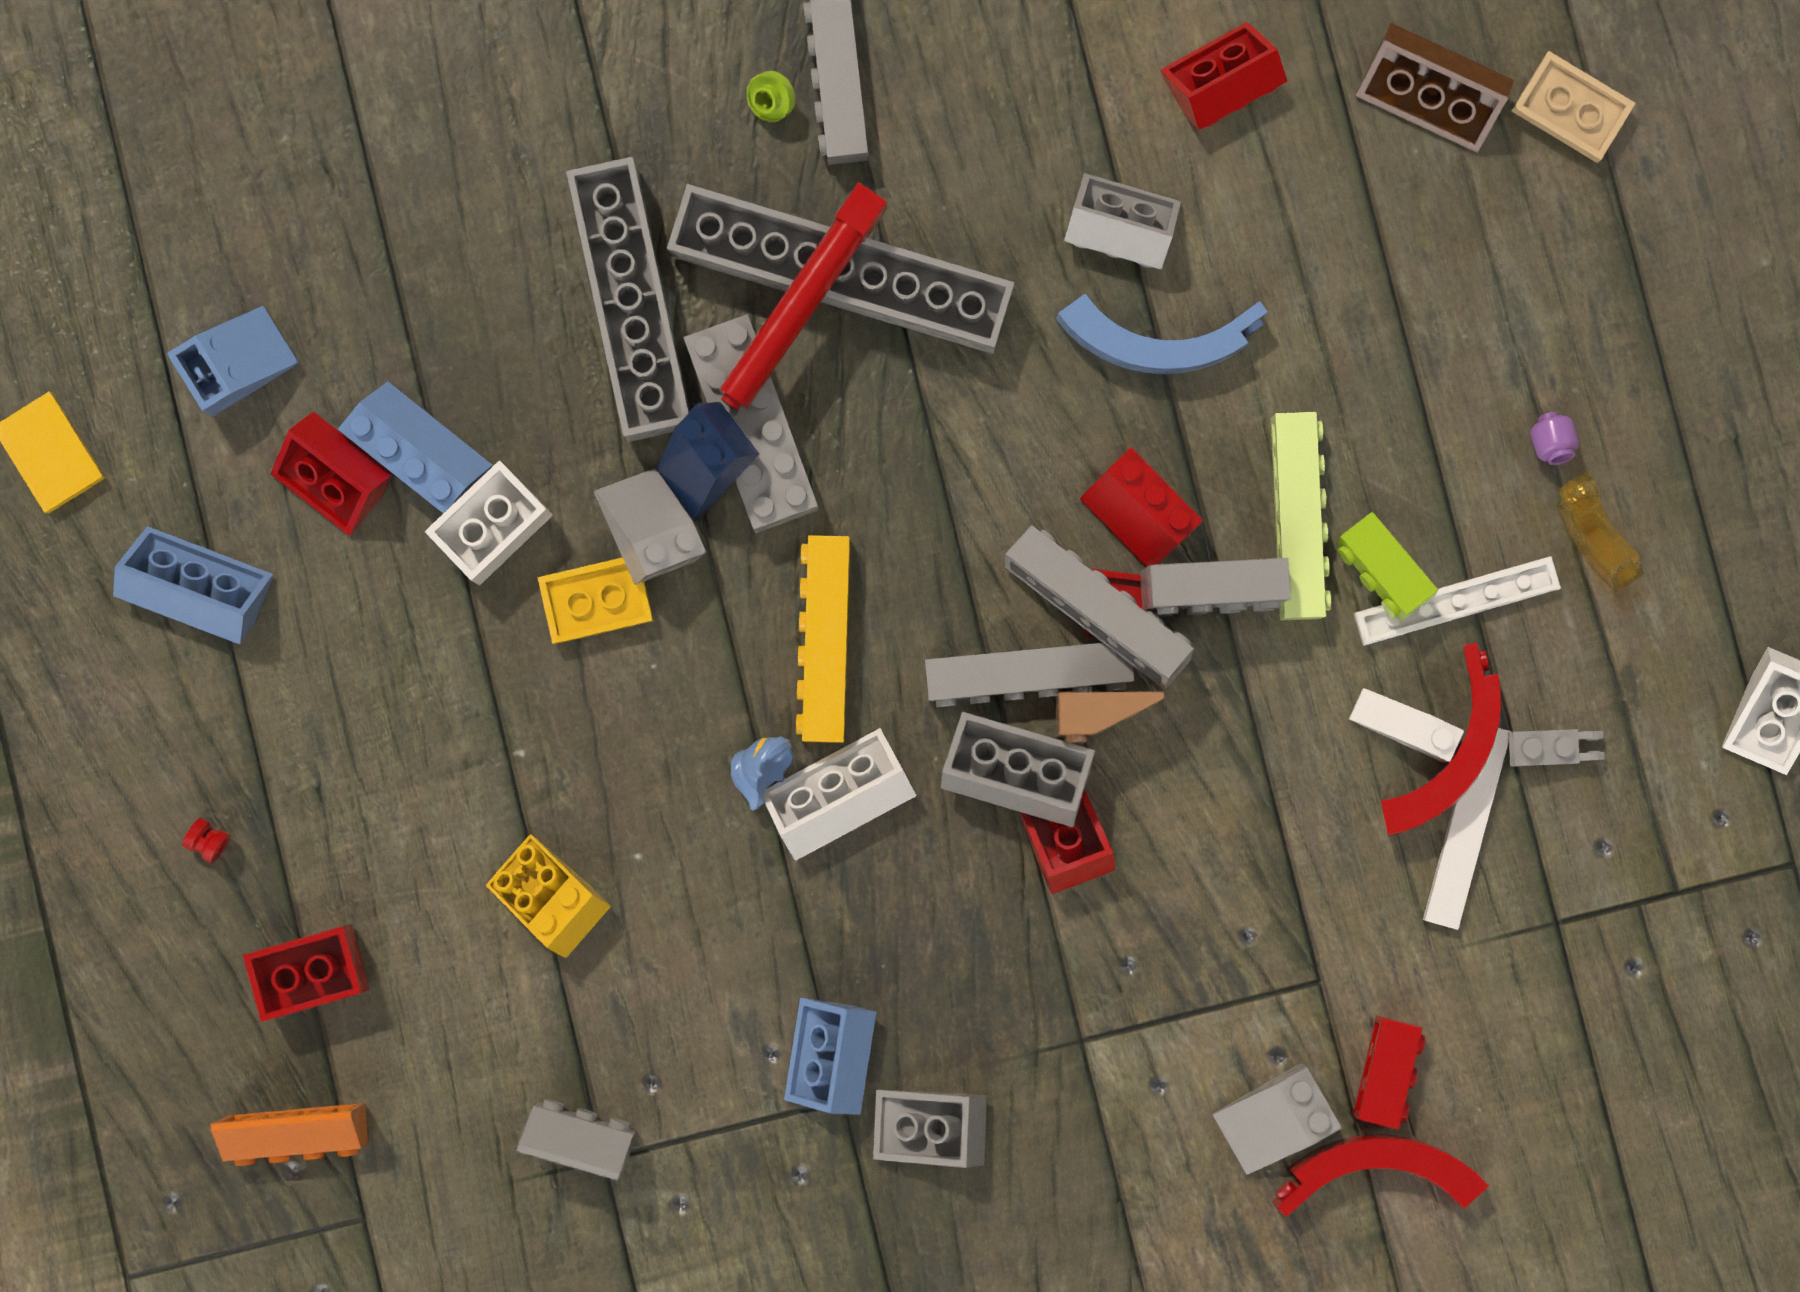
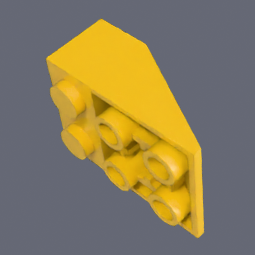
[485,834,611,958]

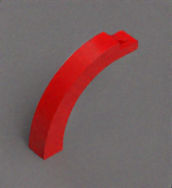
[1381,643,1501,837]
[1272,1134,1489,1217]

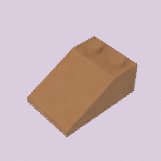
[1055,692,1164,745]

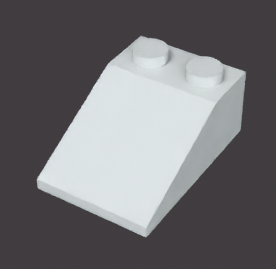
[1722,647,1800,775]

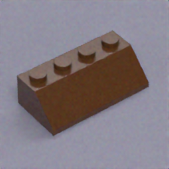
[1356,23,1514,153]

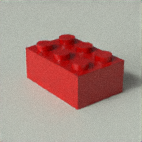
[243,924,370,1022]

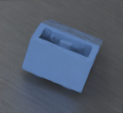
[167,306,299,417]

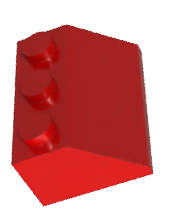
[1160,22,1288,131]
[270,411,393,536]
[1080,447,1203,567]

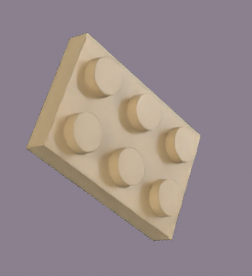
[1511,51,1636,163]

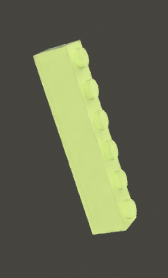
[1271,412,1331,620]

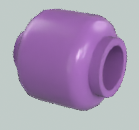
[1530,412,1580,465]

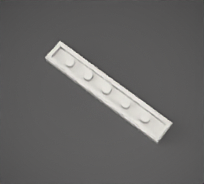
[1353,556,1561,646]
[1423,728,1511,930]

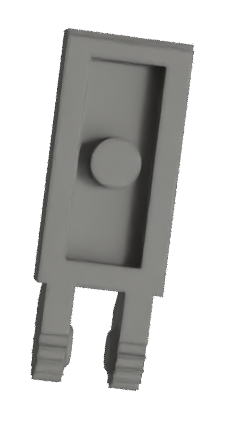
[1508,729,1605,766]

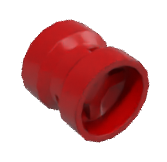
[182,817,231,864]

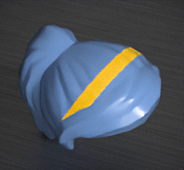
[731,736,794,811]

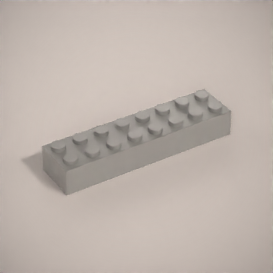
[566,157,690,442]

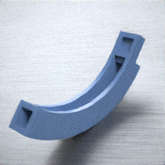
[1056,294,1268,374]

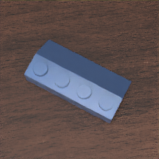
[338,381,493,514]
[113,526,273,644]

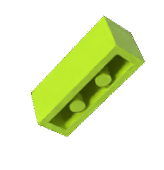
[1336,512,1439,622]

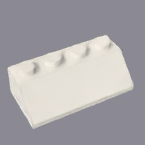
[764,728,916,861]

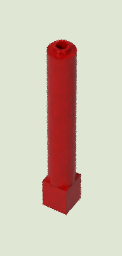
[719,182,887,411]

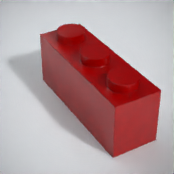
[1352,1015,1425,1130]

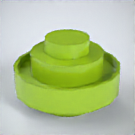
[746,70,795,122]

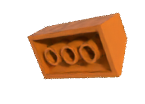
[211,1103,368,1166]

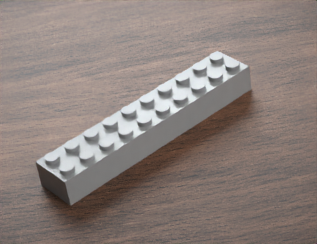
[667,184,1015,354]

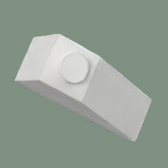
[1349,688,1464,762]

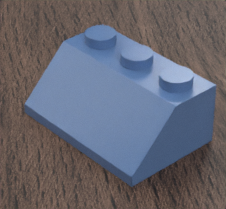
[784,998,877,1115]

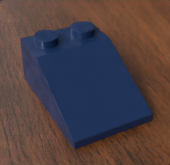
[656,402,760,521]

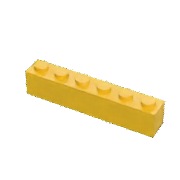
[796,535,850,743]

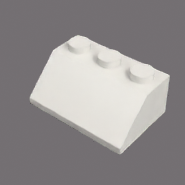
[425,460,553,586]

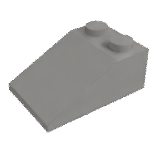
[594,468,706,585]
[1212,1063,1342,1175]
[873,1090,987,1168]

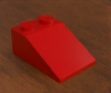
[1018,790,1115,895]

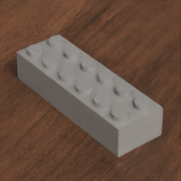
[683,314,819,533]

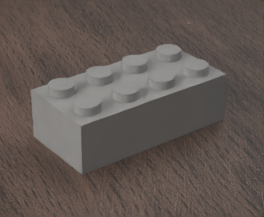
[1140,558,1291,617]
[941,712,1095,827]

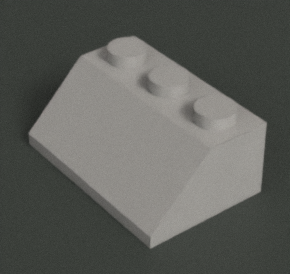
[1064,173,1181,270]
[517,1099,637,1180]

